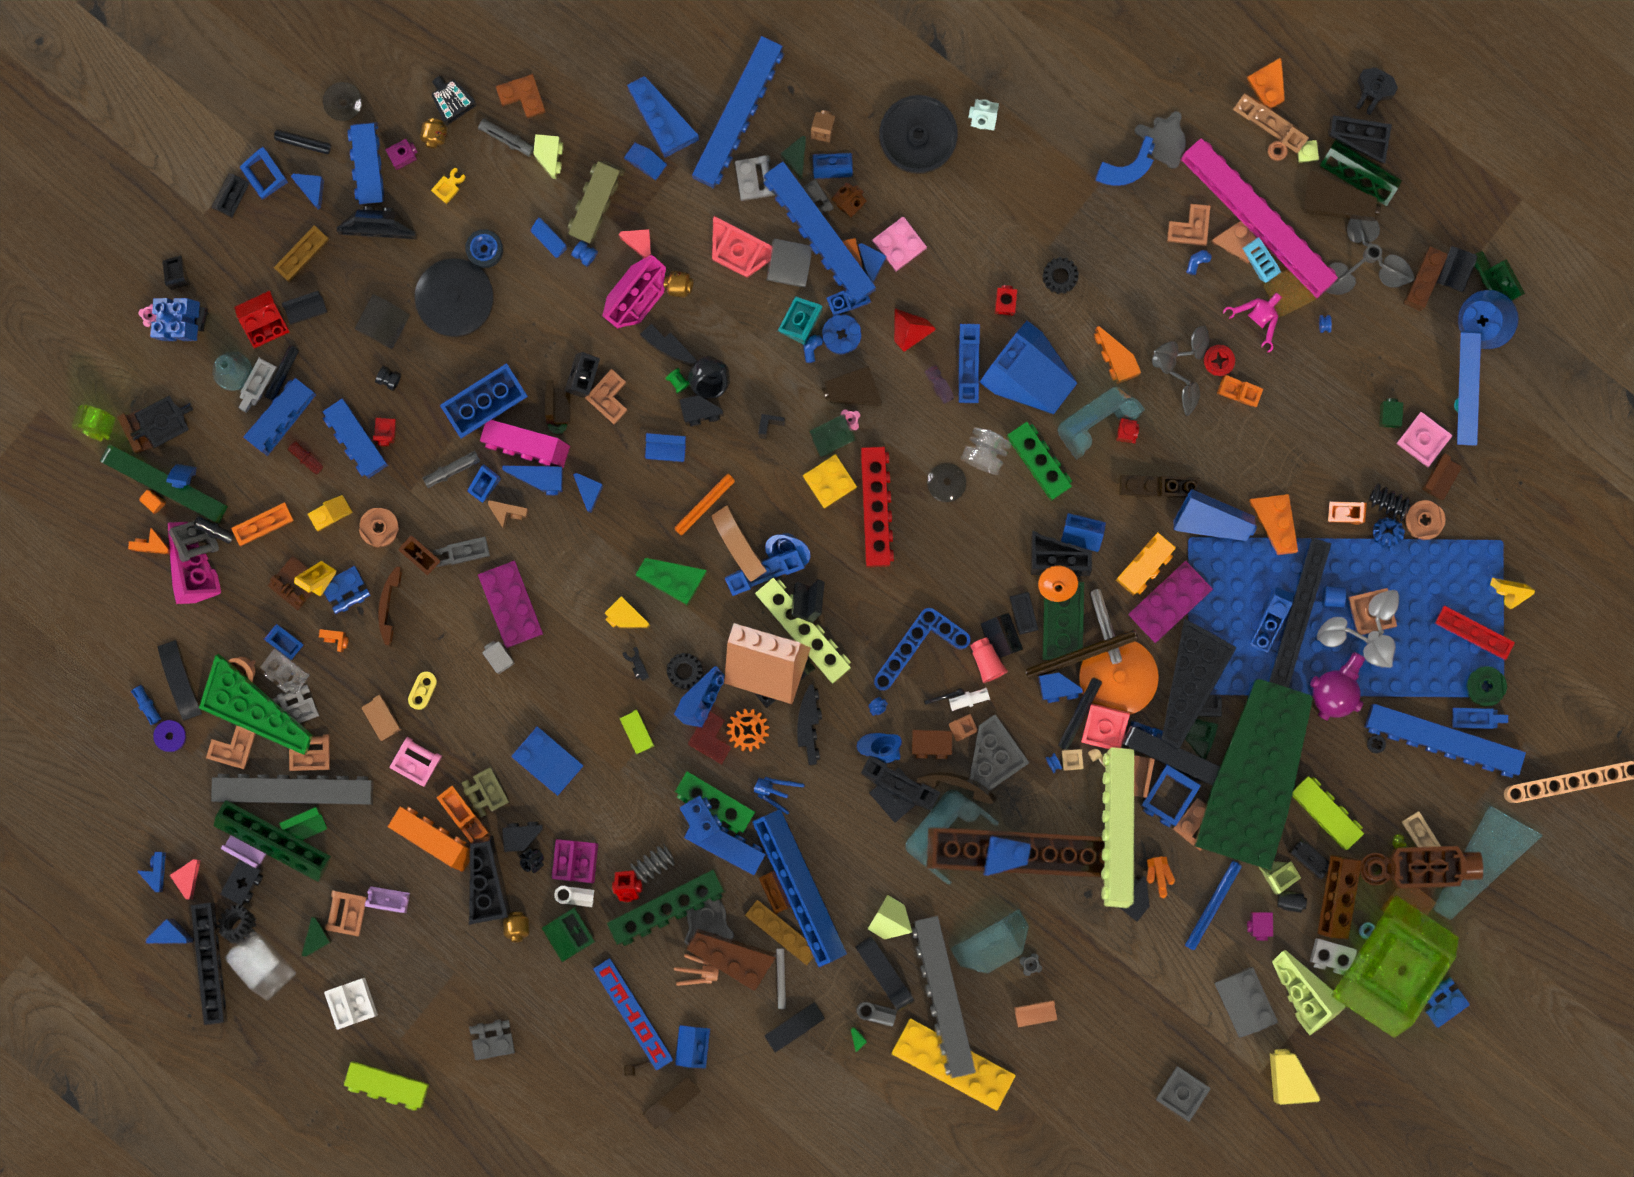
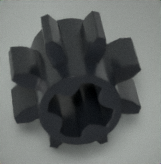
[519,848,544,874]

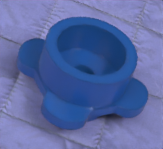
[868,697,888,716]

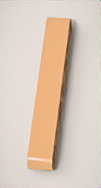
[1504,761,1634,803]

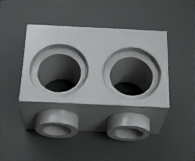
[1309,939,1357,975]

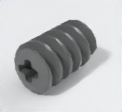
[630,843,675,883]

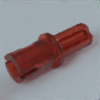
[287,441,323,475]

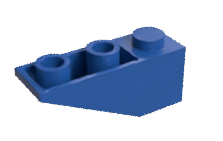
[1250,587,1294,653]
[674,666,725,727]

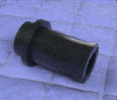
[194,307,209,332]

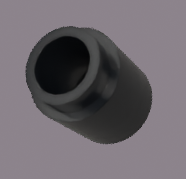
[1277,890,1307,913]

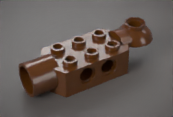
[1360,846,1483,889]

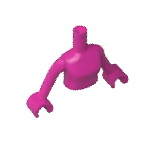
[1223,292,1282,352]

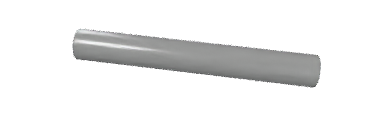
[776,949,786,1009]

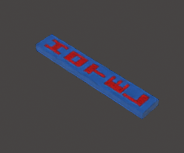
[593,958,674,1071]

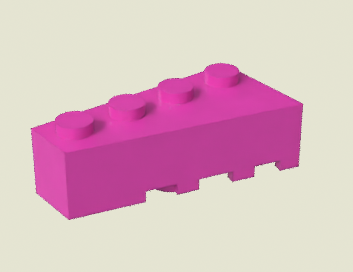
[480,420,570,468]

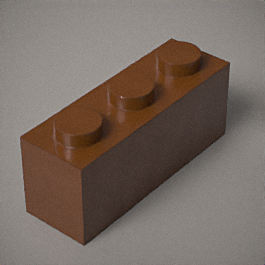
[1403,247,1448,311]

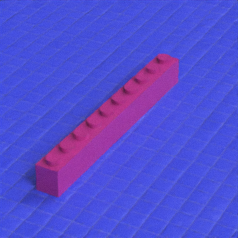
[1181,138,1338,299]

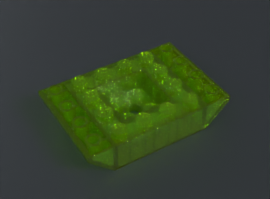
[1331,895,1459,1038]

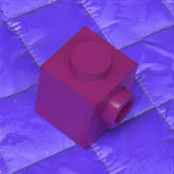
[385,139,418,170]
[1247,912,1273,941]

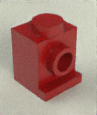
[1116,418,1139,444]

